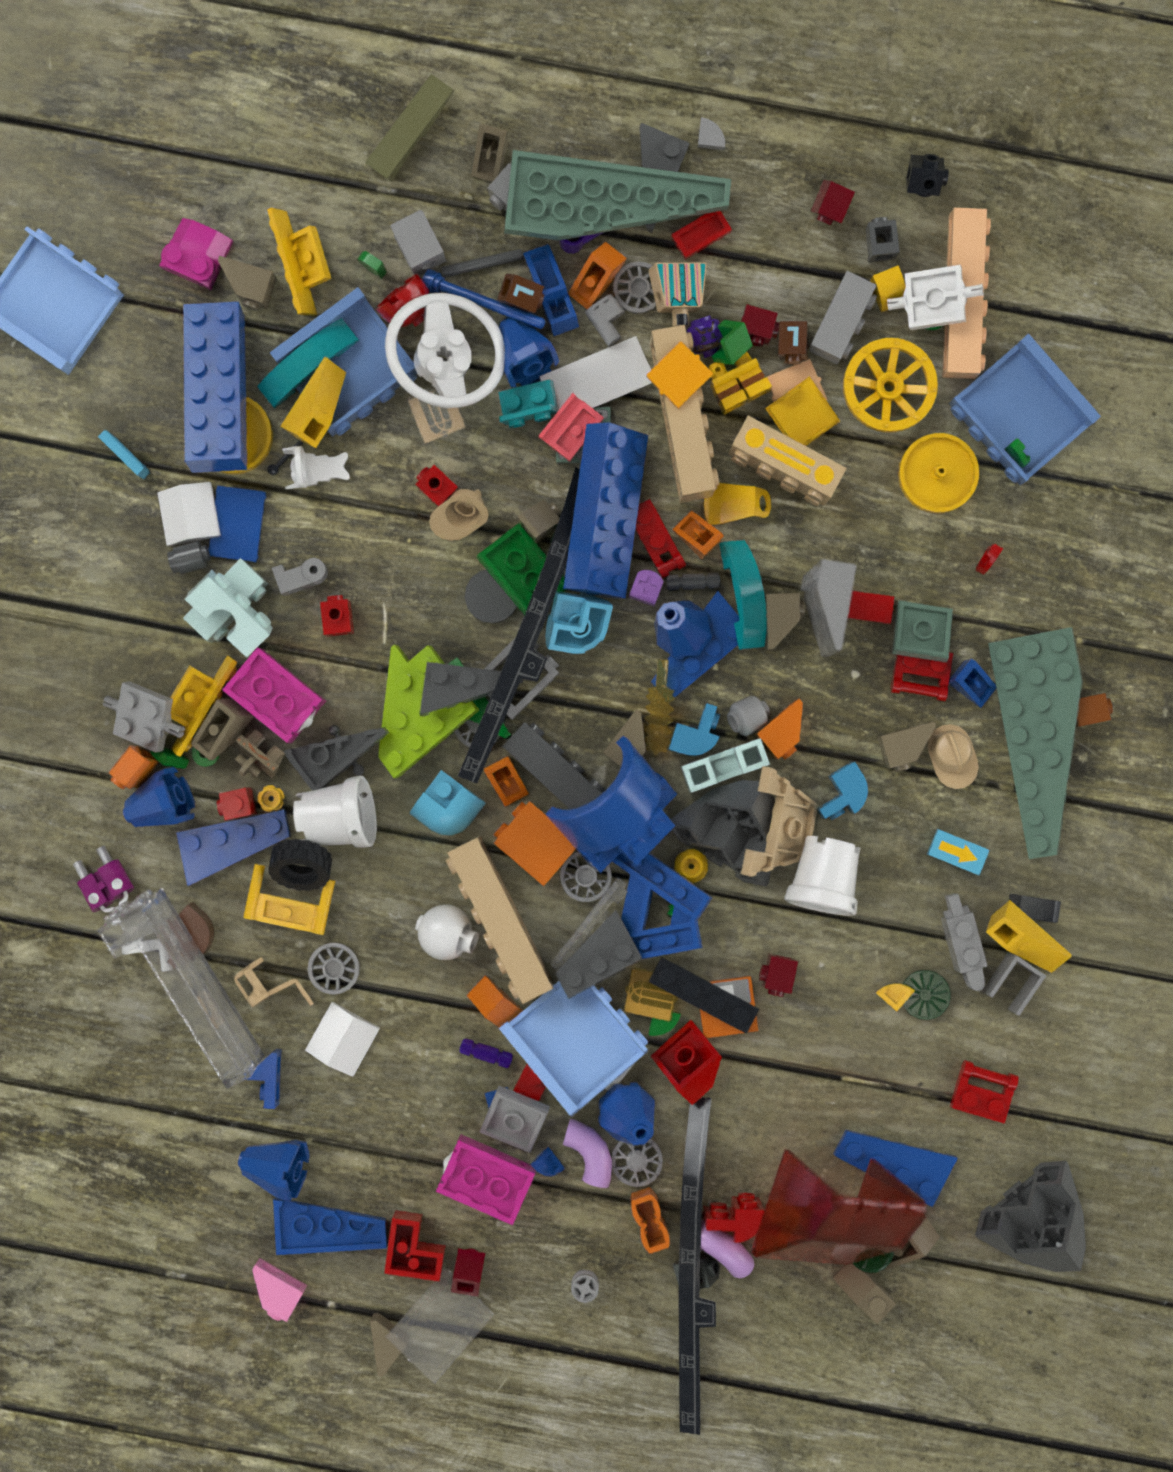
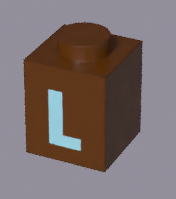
[497,274,544,313]
[778,321,809,365]

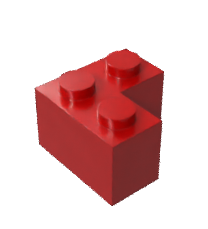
[384,1210,446,1282]

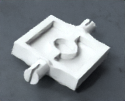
[887,265,984,330]

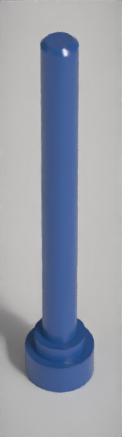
[422,269,545,329]

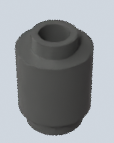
[167,541,211,574]

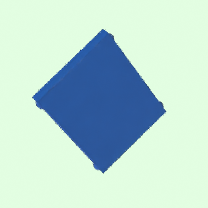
[208,486,266,562]

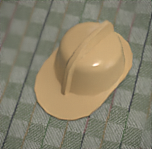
[429,489,489,541]
[927,724,979,789]

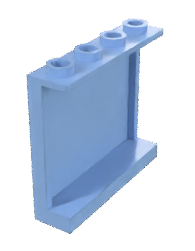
[0,227,124,375]
[499,981,648,1117]

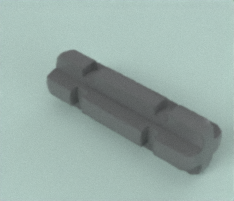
[667,573,720,590]

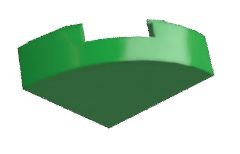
[1004,438,1031,469]
[150,747,189,769]
[648,1011,681,1036]

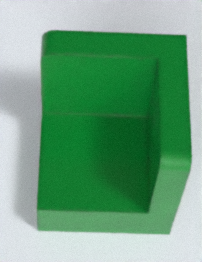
[712,320,753,365]

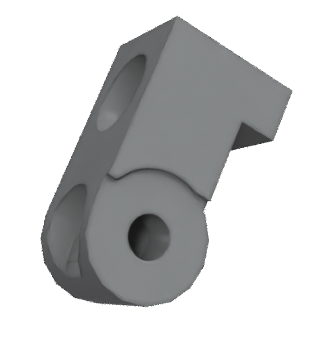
[272,558,328,596]

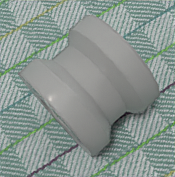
[571,1269,599,1303]

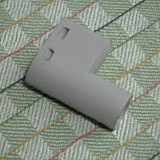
[585,294,625,347]

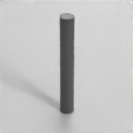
[441,249,523,278]

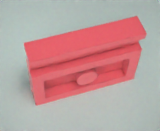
[538,393,604,462]

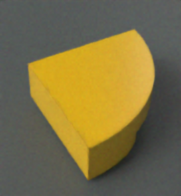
[876,983,915,1011]

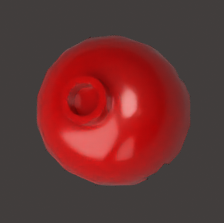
[375,273,429,327]

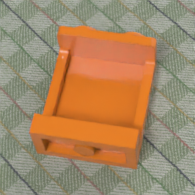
[494,801,576,886]

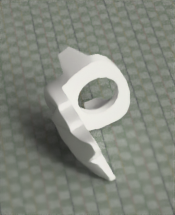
[282,446,350,489]

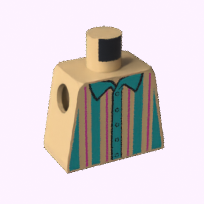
[649,263,706,327]

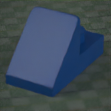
[243,1049,281,1109]

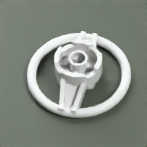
[385,293,505,408]

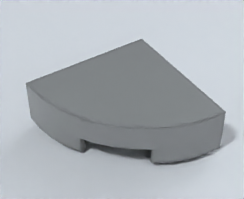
[698,117,725,150]

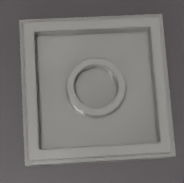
[480,1086,550,1153]

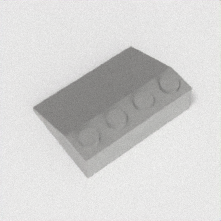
[801,559,856,658]

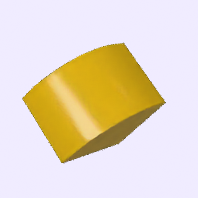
[870,265,906,313]

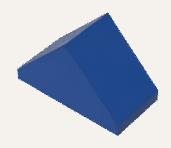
[949,658,997,708]

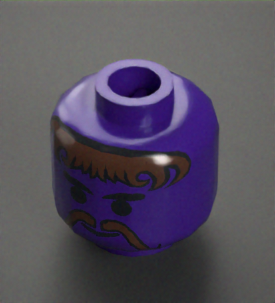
[686,315,723,358]

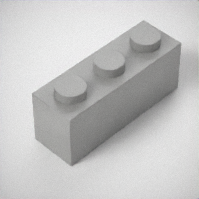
[808,271,877,365]

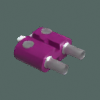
[73,846,134,914]

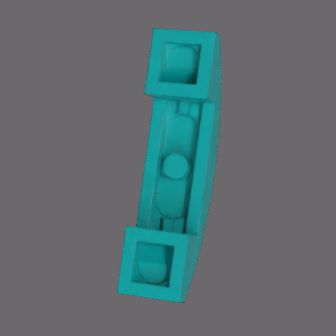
[257,318,359,408]
[719,540,767,650]

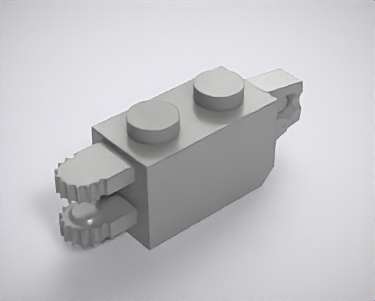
[941,893,987,992]

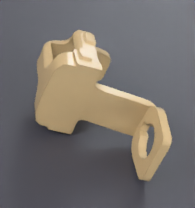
[234,957,314,1008]

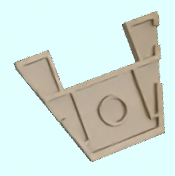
[741,766,818,876]

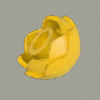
[674,849,708,883]

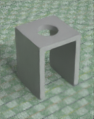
[391,210,446,275]
[982,952,1046,1016]

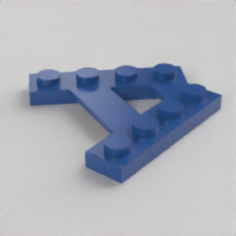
[612,853,713,959]

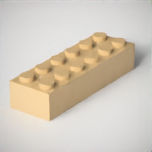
[650,325,719,503]
[446,836,554,1004]

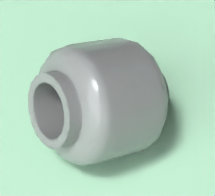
[727,696,770,736]

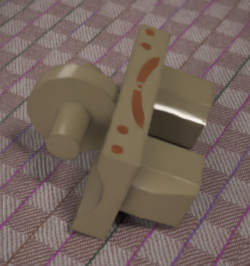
[234,729,285,779]

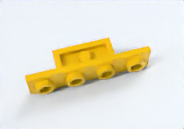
[267,207,332,317]
[170,655,237,757]

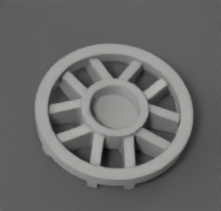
[613,262,656,314]
[308,943,360,995]

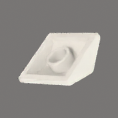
[158,482,221,547]
[305,1001,380,1077]

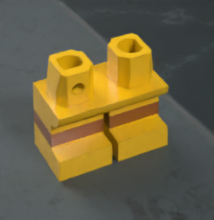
[708,352,772,415]

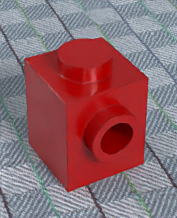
[415,465,459,507]
[320,595,354,637]
[216,787,257,821]

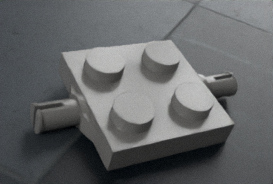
[103,681,185,753]

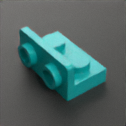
[498,379,558,428]

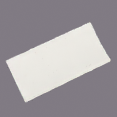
[539,336,652,411]

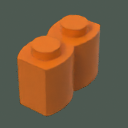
[109,745,159,789]
[631,1187,670,1254]

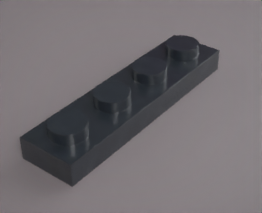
[648,956,759,1034]

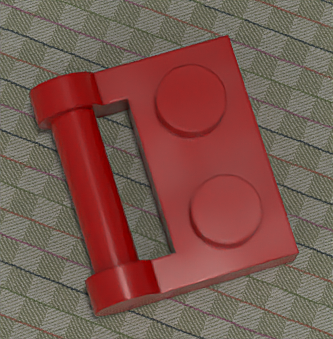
[890,652,954,702]
[950,1060,1019,1124]

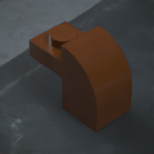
[167,902,214,968]

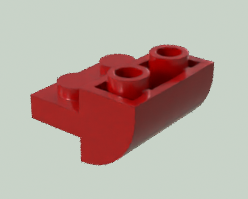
[703,1192,764,1243]

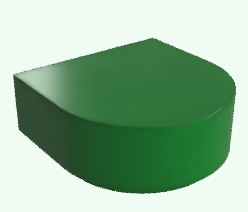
[357,251,387,279]

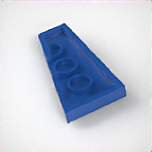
[651,591,740,703]
[176,810,291,886]
[833,1130,958,1207]
[273,1197,388,1255]

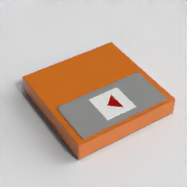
[700,976,758,1038]

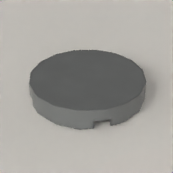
[465,570,517,624]

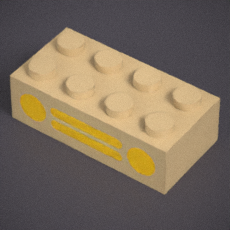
[728,416,847,506]

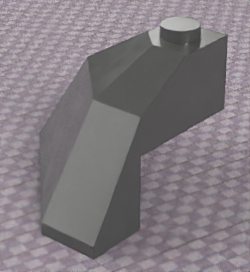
[670,780,775,886]
[975,1161,1086,1272]

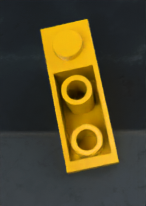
[280,357,346,448]
[986,900,1072,973]

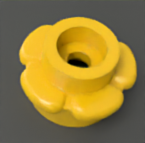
[257,785,285,812]

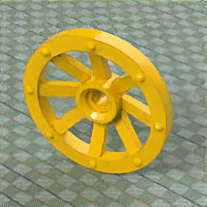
[843,338,938,433]

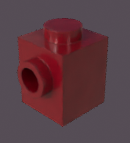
[811,180,855,226]
[741,304,779,347]
[759,953,798,997]
[451,1248,485,1297]

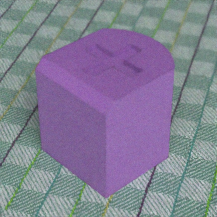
[629,570,663,607]

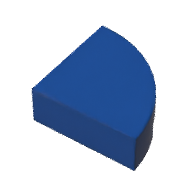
[530,1147,565,1177]

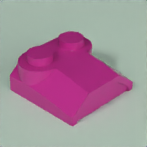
[159,218,233,290]

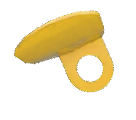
[703,483,771,525]

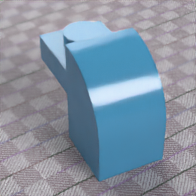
[668,703,720,756]
[817,762,868,820]

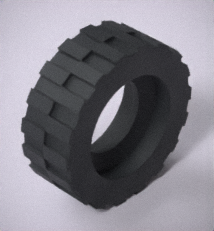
[268,839,332,891]

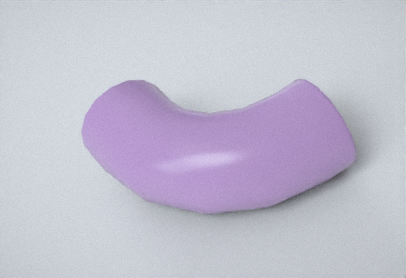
[563,1119,612,1188]
[700,1219,754,1278]

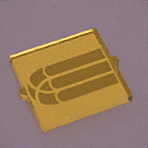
[623,967,678,1022]

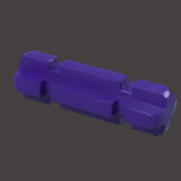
[459,1038,513,1068]

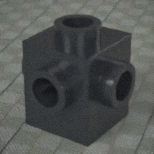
[906,154,949,197]

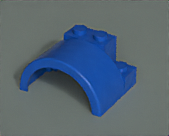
[546,736,677,873]

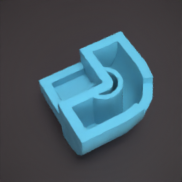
[545,591,613,654]
[410,770,486,836]

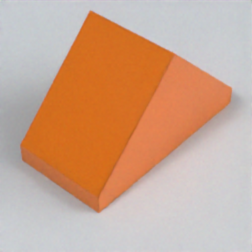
[672,511,724,560]
[483,756,529,807]
[467,975,524,1028]

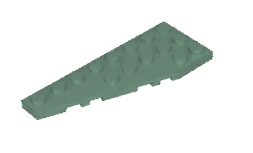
[504,150,731,240]
[988,627,1083,859]

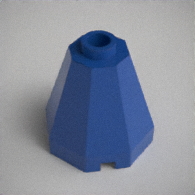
[499,317,560,387]
[654,601,713,660]
[123,767,195,827]
[598,1082,655,1145]
[238,1140,310,1201]

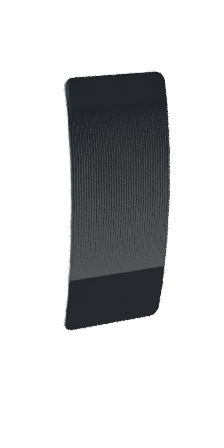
[1009,894,1061,923]

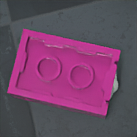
[223,647,326,743]
[436,1134,536,1225]

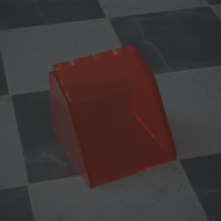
[751,1149,926,1265]

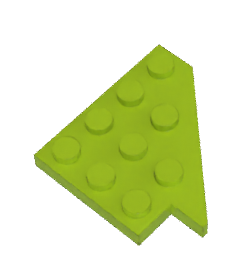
[378,644,479,778]

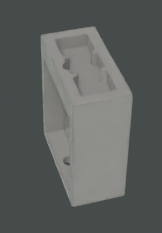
[484,639,559,720]

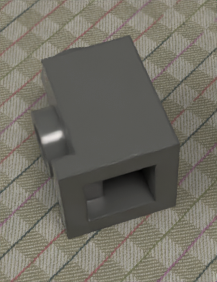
[865,217,900,263]

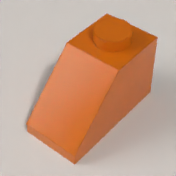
[568,242,627,309]
[754,699,803,760]

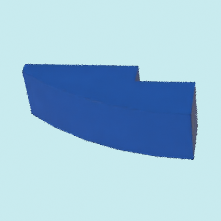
[523,244,579,336]

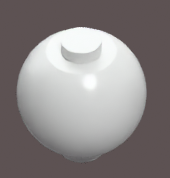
[416,905,479,960]

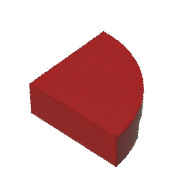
[975,544,1003,575]

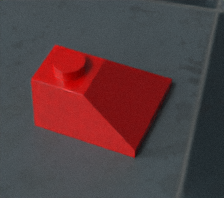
[650,1020,722,1105]

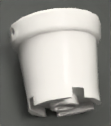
[293,776,377,848]
[784,836,861,916]

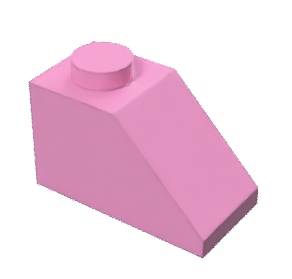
[252,1258,307,1322]

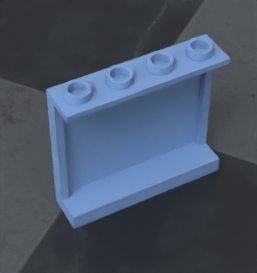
[270,287,417,437]
[949,334,1101,485]

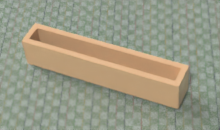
[942,208,991,379]

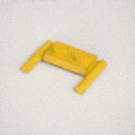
[243,864,335,935]

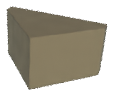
[471,123,509,182]
[370,1313,410,1377]

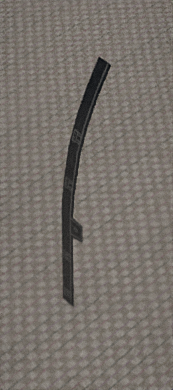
[458,467,580,784]
[678,1097,716,1435]

